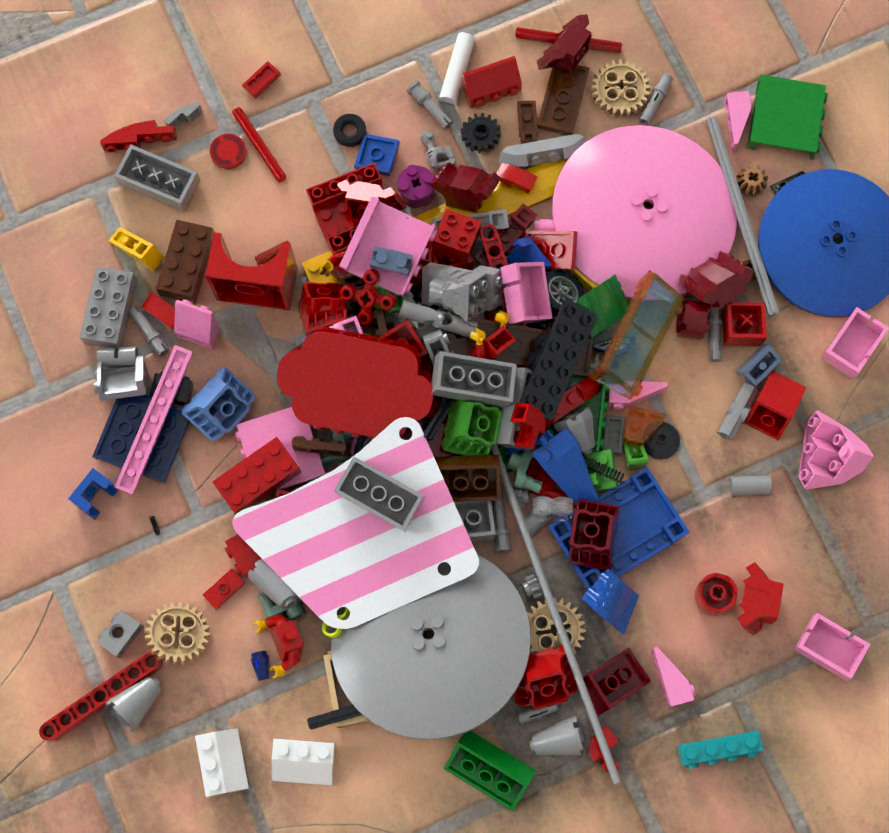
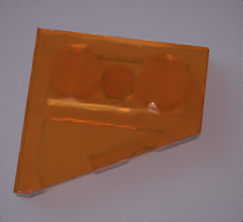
[623,406,667,446]

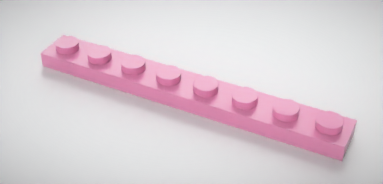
[115,345,193,495]

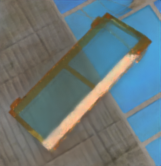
[590,270,684,399]

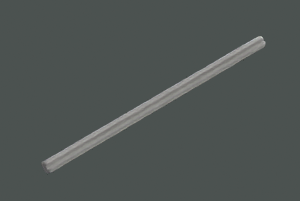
[706,116,779,317]

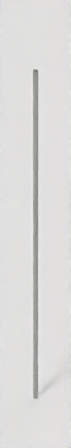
[403,206,621,785]

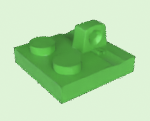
[583,449,618,493]

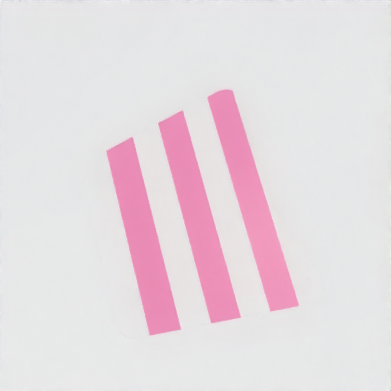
[232,417,479,629]

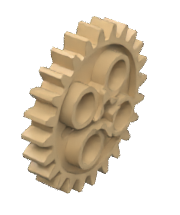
[591,59,651,117]
[527,597,586,654]
[144,602,210,665]

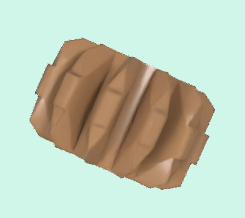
[737,164,768,196]

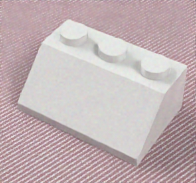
[195,729,249,798]
[272,739,336,785]

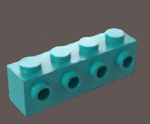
[676,730,763,769]

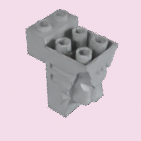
[421,262,503,321]

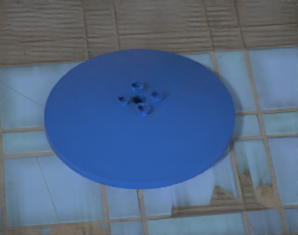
[758,169,889,317]

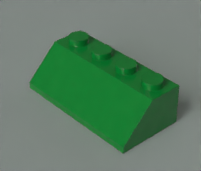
[444,731,536,811]

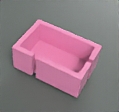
[500,262,552,324]
[822,307,889,379]
[793,613,871,681]

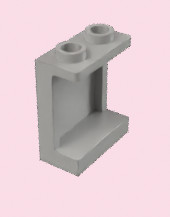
[94,356,147,401]

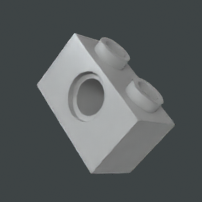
[97,610,144,658]

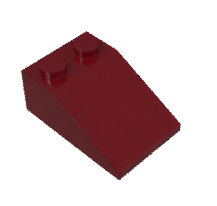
[583,648,651,716]

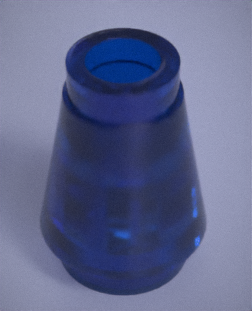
[250,650,270,681]

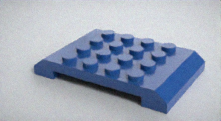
[548,467,690,590]

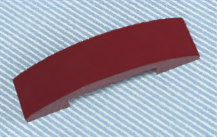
[474,203,537,267]

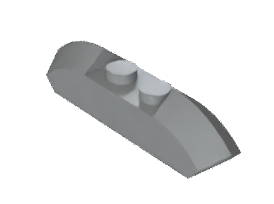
[498,134,587,167]

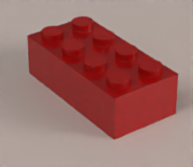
[212,437,301,515]

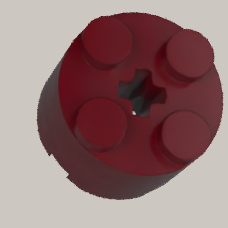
[676,299,711,340]

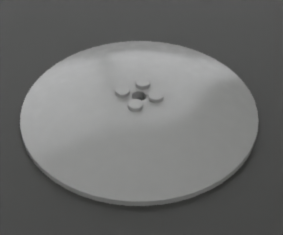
[331,554,531,740]

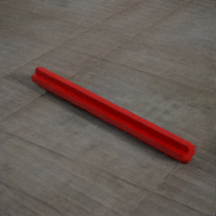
[515,27,622,53]

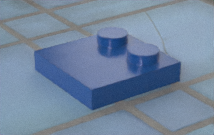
[354,134,400,176]

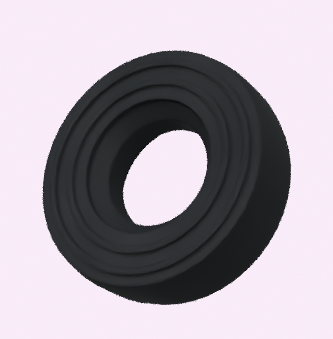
[333,114,366,147]

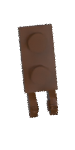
[517,100,538,144]
[292,436,346,457]

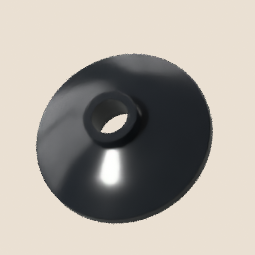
[641,422,680,459]

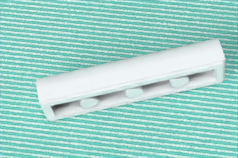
[439,32,475,105]

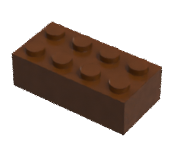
[156,220,214,304]
[434,454,501,502]

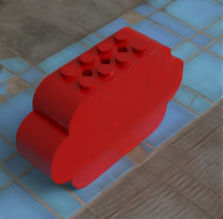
[277,327,436,440]

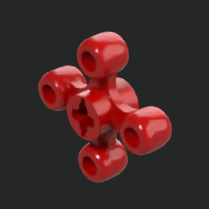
[340,269,397,325]

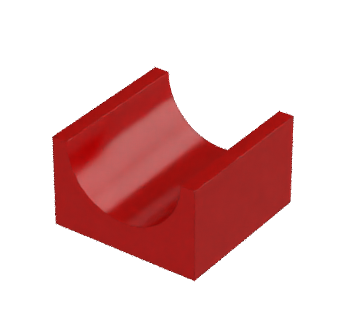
[206,232,298,311]

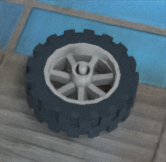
[546,269,585,318]

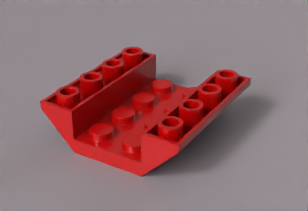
[306,163,385,254]

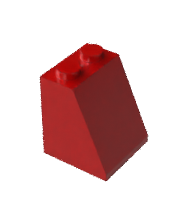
[744,370,806,441]

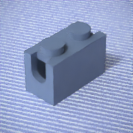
[370,246,413,276]
[736,345,782,386]

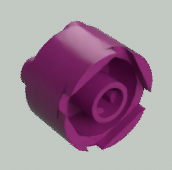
[398,165,435,208]

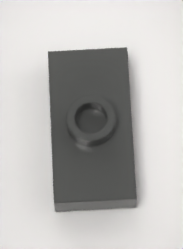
[602,415,625,456]

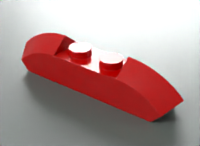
[545,374,602,427]

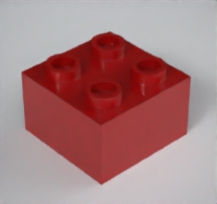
[432,209,482,263]
[722,302,767,346]

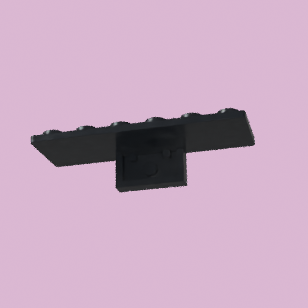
[519,299,597,420]

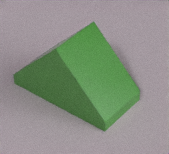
[623,439,648,470]

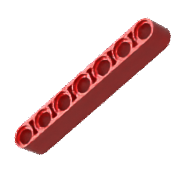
[480,224,527,327]
[39,652,162,742]

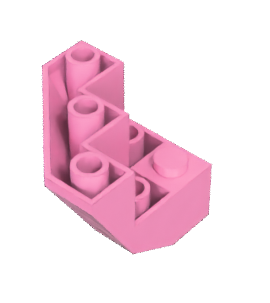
[798,410,874,489]

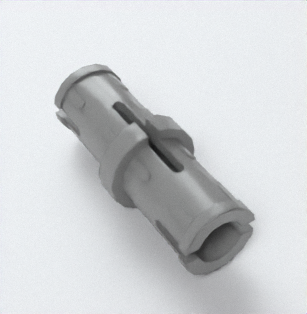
[517,704,559,725]

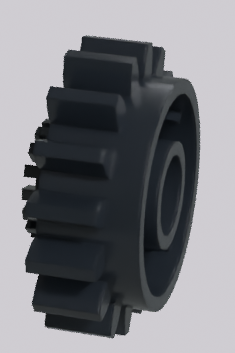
[461,113,501,154]

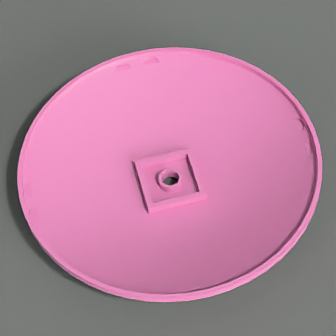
[552,125,737,301]

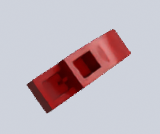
[100,120,177,153]

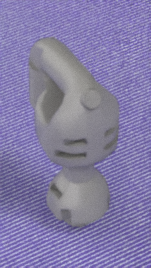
[420,131,456,170]

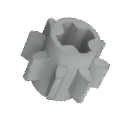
[509,486,530,509]
[522,574,543,600]

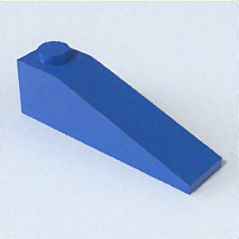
[532,428,599,505]

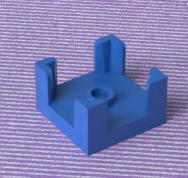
[497,237,552,272]
[68,468,119,520]

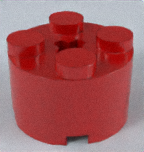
[695,573,738,616]

